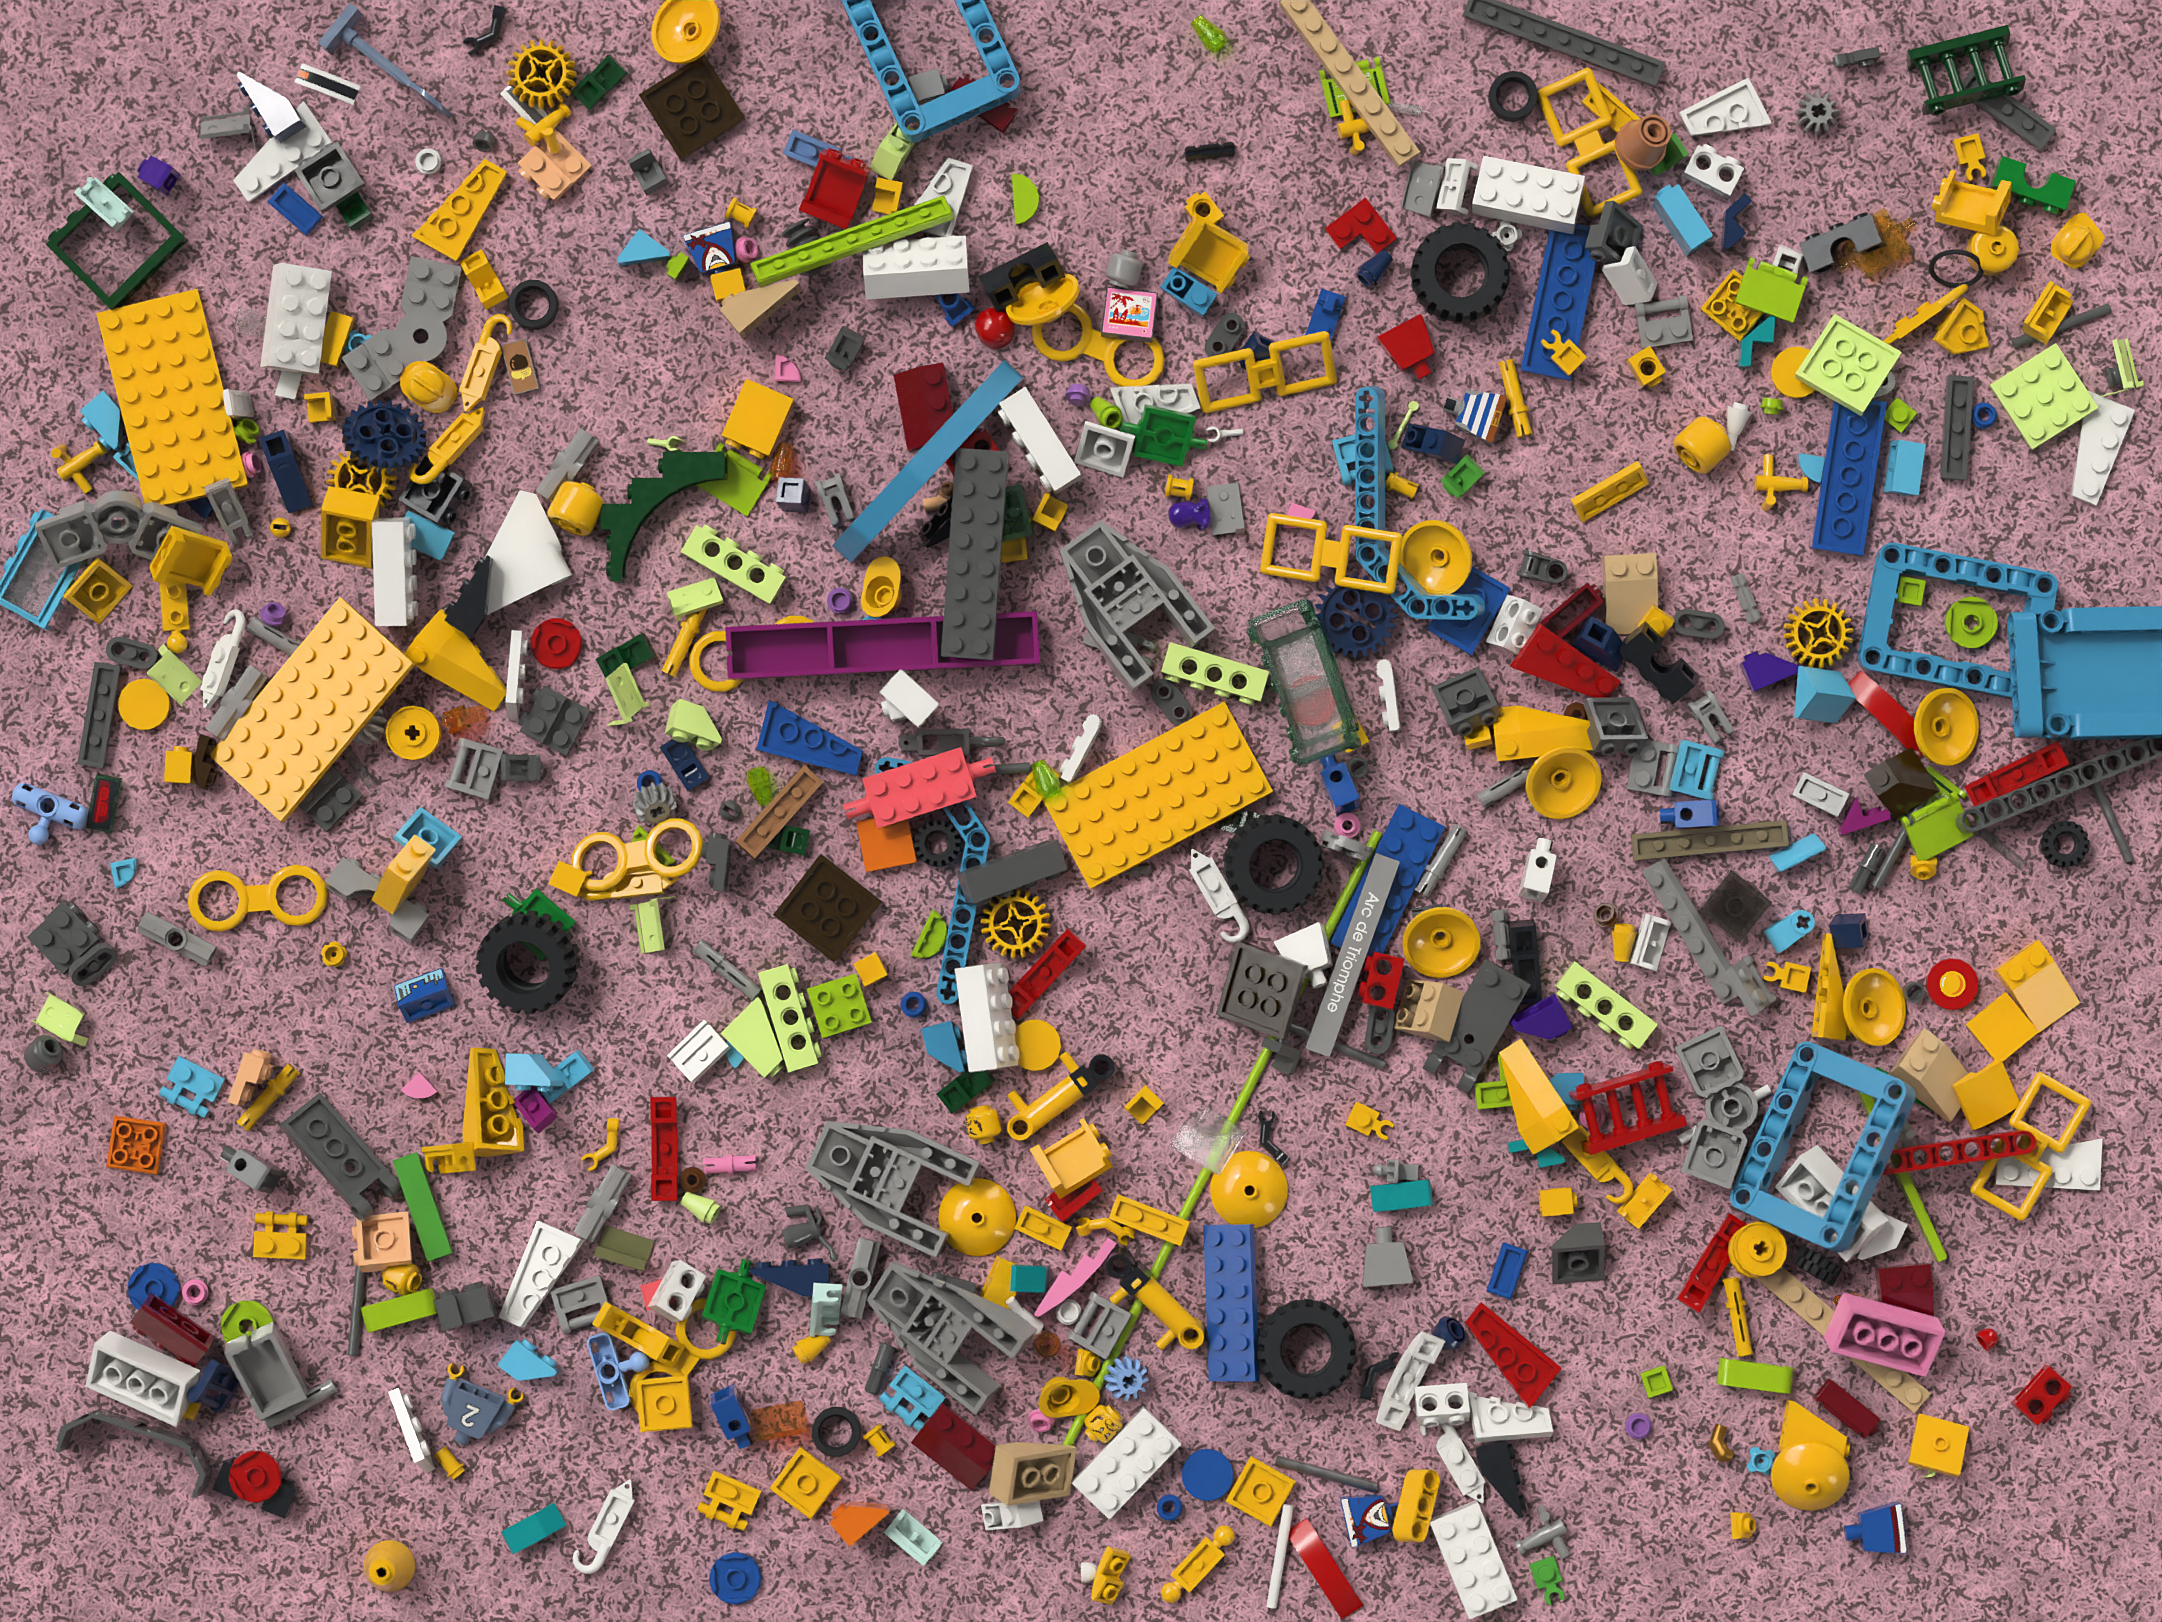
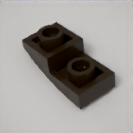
[195,734,217,790]

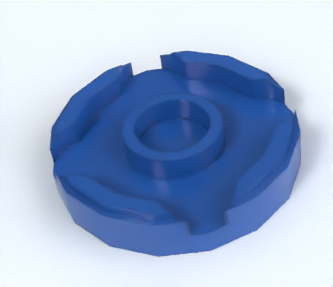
[128,1263,180,1310]
[1182,1449,1233,1501]
[709,1552,761,1605]

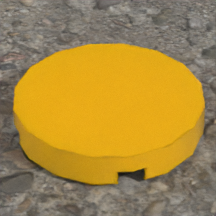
[1770,346,1815,399]
[118,679,171,730]
[1014,1019,1061,1071]

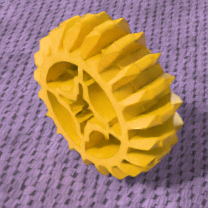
[507,39,577,109]
[326,451,397,508]
[1783,598,1854,668]
[981,888,1051,958]

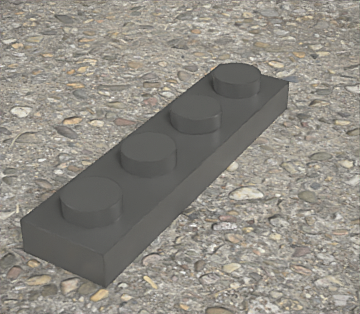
[1962,69,2056,151]
[1939,375,1974,481]
[77,662,122,768]

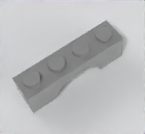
[325,857,429,945]

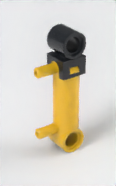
[1007,1052,1114,1140]
[1106,1247,1205,1350]

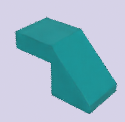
[1737,316,1775,369]
[1506,1139,1565,1168]
[1370,1179,1433,1212]
[1010,1264,1050,1292]
[501,1503,566,1555]

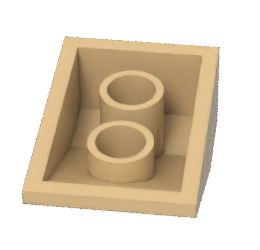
[719,279,802,339]
[1602,553,1658,635]
[1888,1028,1968,1123]
[989,1442,1077,1506]

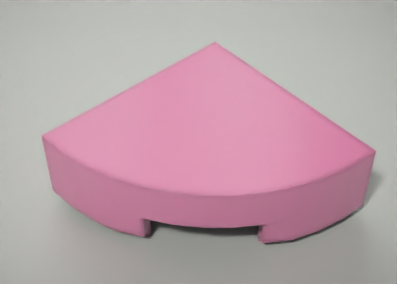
[775,355,801,382]
[1283,503,1316,529]
[401,1072,438,1098]

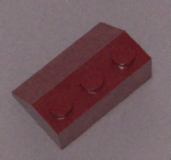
[893,362,953,451]
[130,1292,215,1367]
[911,1402,997,1491]

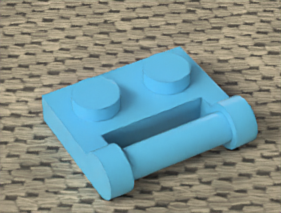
[1331,429,1394,486]
[1669,740,1725,800]

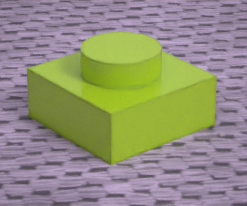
[666,252,691,282]
[1884,397,1917,434]
[1895,576,1926,607]
[1639,1365,1673,1398]

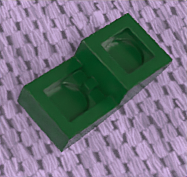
[571,54,629,110]
[336,192,374,232]
[595,633,656,678]
[766,825,810,855]
[936,1069,996,1114]

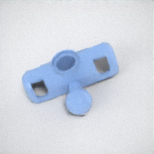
[12,783,90,845]
[587,1332,649,1410]

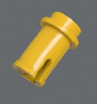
[1385,472,1419,499]
[434,1446,465,1480]

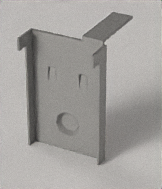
[199,106,257,152]
[1401,160,1446,217]
[1206,483,1245,537]

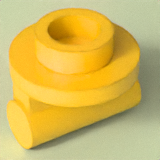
[1910,855,1937,880]
[1075,1348,1100,1377]
[1730,1512,1756,1539]

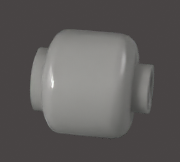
[1106,249,1143,289]

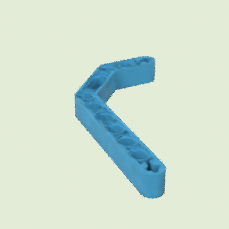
[832,360,1023,563]
[1355,386,1485,620]
[875,757,990,1004]

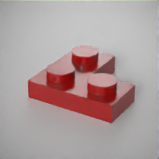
[1324,197,1397,254]

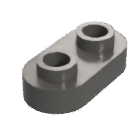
[1205,313,1245,357]
[1672,609,1725,639]
[106,637,158,670]
[1151,679,1192,726]
[69,943,117,986]
[1365,1005,1395,1054]

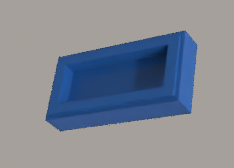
[267,183,323,236]
[1486,1242,1528,1300]

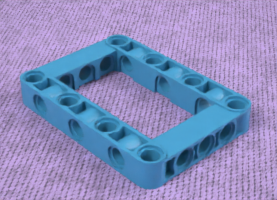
[841,0,1022,143]
[1857,543,2058,699]
[1730,1041,1916,1253]

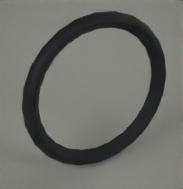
[1929,249,1984,288]

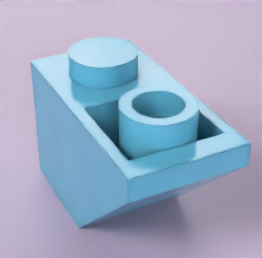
[80,390,124,452]
[505,1053,563,1091]
[497,1338,559,1381]

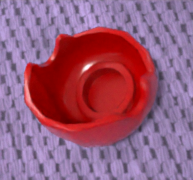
[975,307,1015,349]

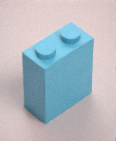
[1652,184,1713,256]

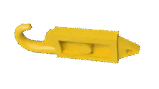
[1883,284,1969,345]
[458,314,513,412]
[409,407,485,484]
[579,868,679,901]
[1560,1124,1633,1204]

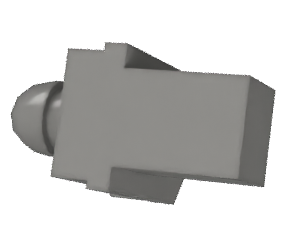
[1373,1159,1419,1183]

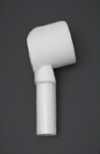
[1206,426,1243,443]

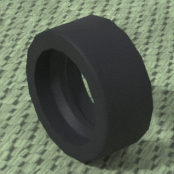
[1488,71,1538,122]
[509,279,559,330]
[811,1407,861,1457]

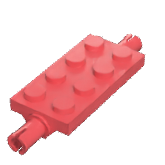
[843,747,996,828]

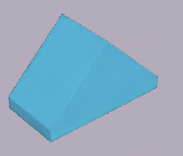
[617,229,671,266]

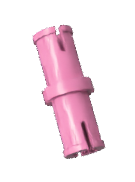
[703,1154,757,1175]

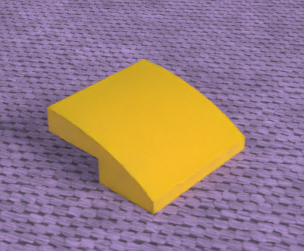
[1952,1060,2020,1130]

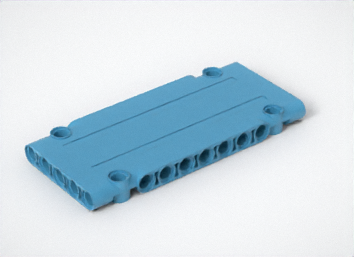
[2007,606,2162,740]

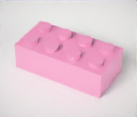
[1824,1292,1946,1377]

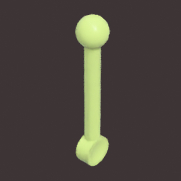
[1388,401,1419,450]

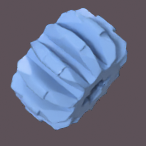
[1104,1356,1149,1401]

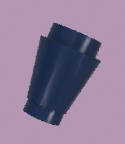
[1356,250,1393,288]

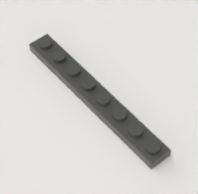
[1462,0,1665,88]

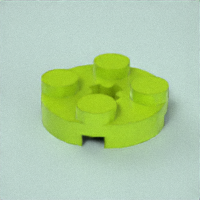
[1944,596,1998,649]
[221,1300,274,1343]

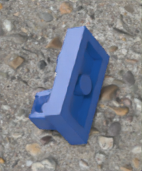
[1305,288,1346,341]

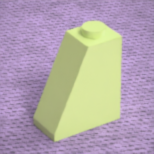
[721,997,784,1078]

